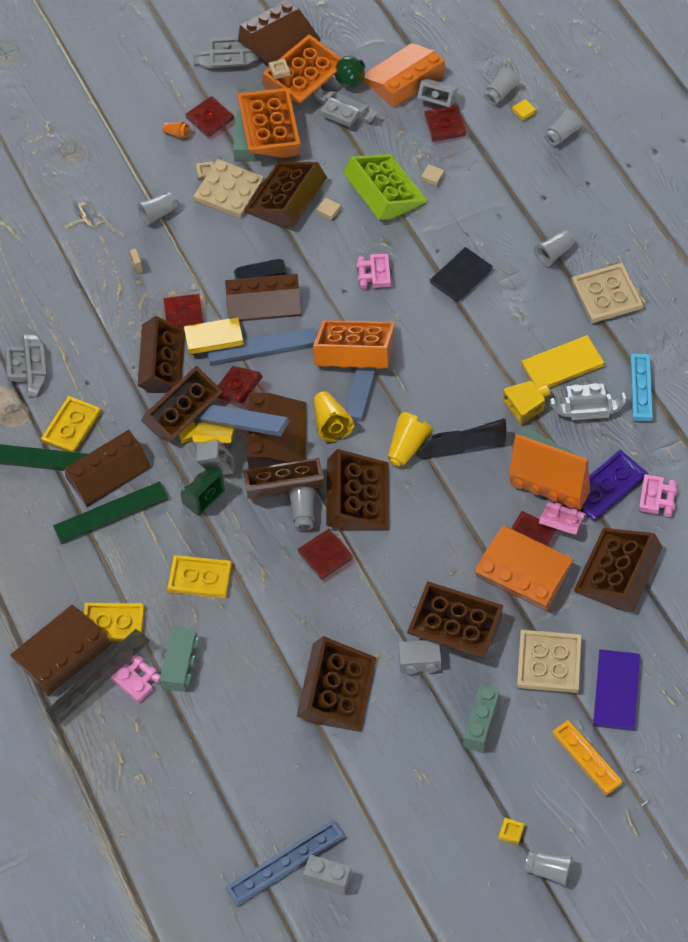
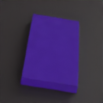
[581,449,648,522]
[593,649,640,731]

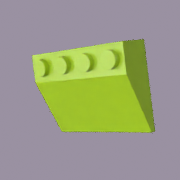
[343,154,428,220]

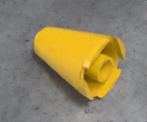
[313,391,354,442]
[387,412,433,467]

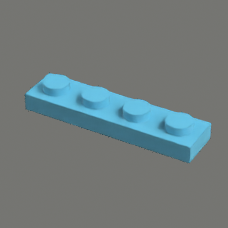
[630,354,652,421]

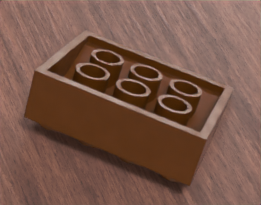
[238,0,320,63]
[244,162,327,227]
[247,392,306,469]
[326,449,389,531]
[574,528,663,611]
[407,581,503,658]
[10,605,110,696]
[296,636,376,732]

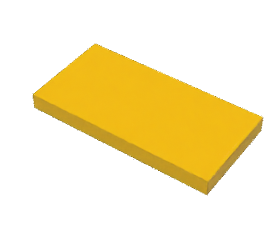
[521,335,605,388]

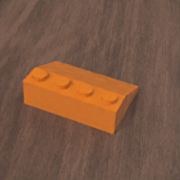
[263,34,341,103]
[363,43,445,108]
[237,88,300,158]
[313,320,395,369]
[509,434,590,510]
[474,525,574,611]

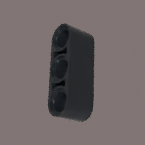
[234,259,288,279]

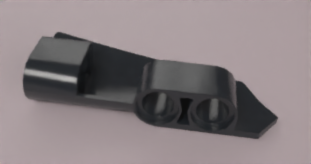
[416,418,506,459]

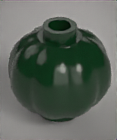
[335,55,366,88]

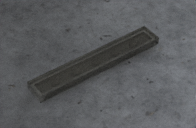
[46,629,150,724]

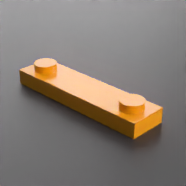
[552,720,623,796]

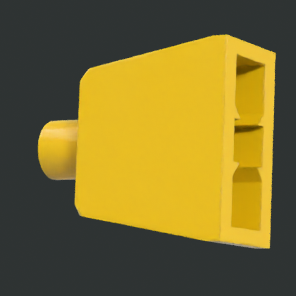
[503,381,551,425]

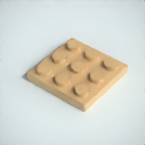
[193,159,264,219]
[571,263,643,324]
[517,630,581,693]

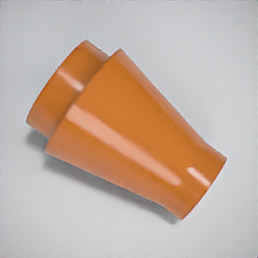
[163,122,190,139]

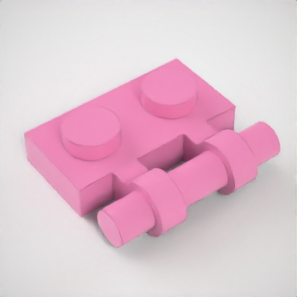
[356,253,391,290]
[639,474,678,517]
[539,502,585,535]
[109,653,161,704]

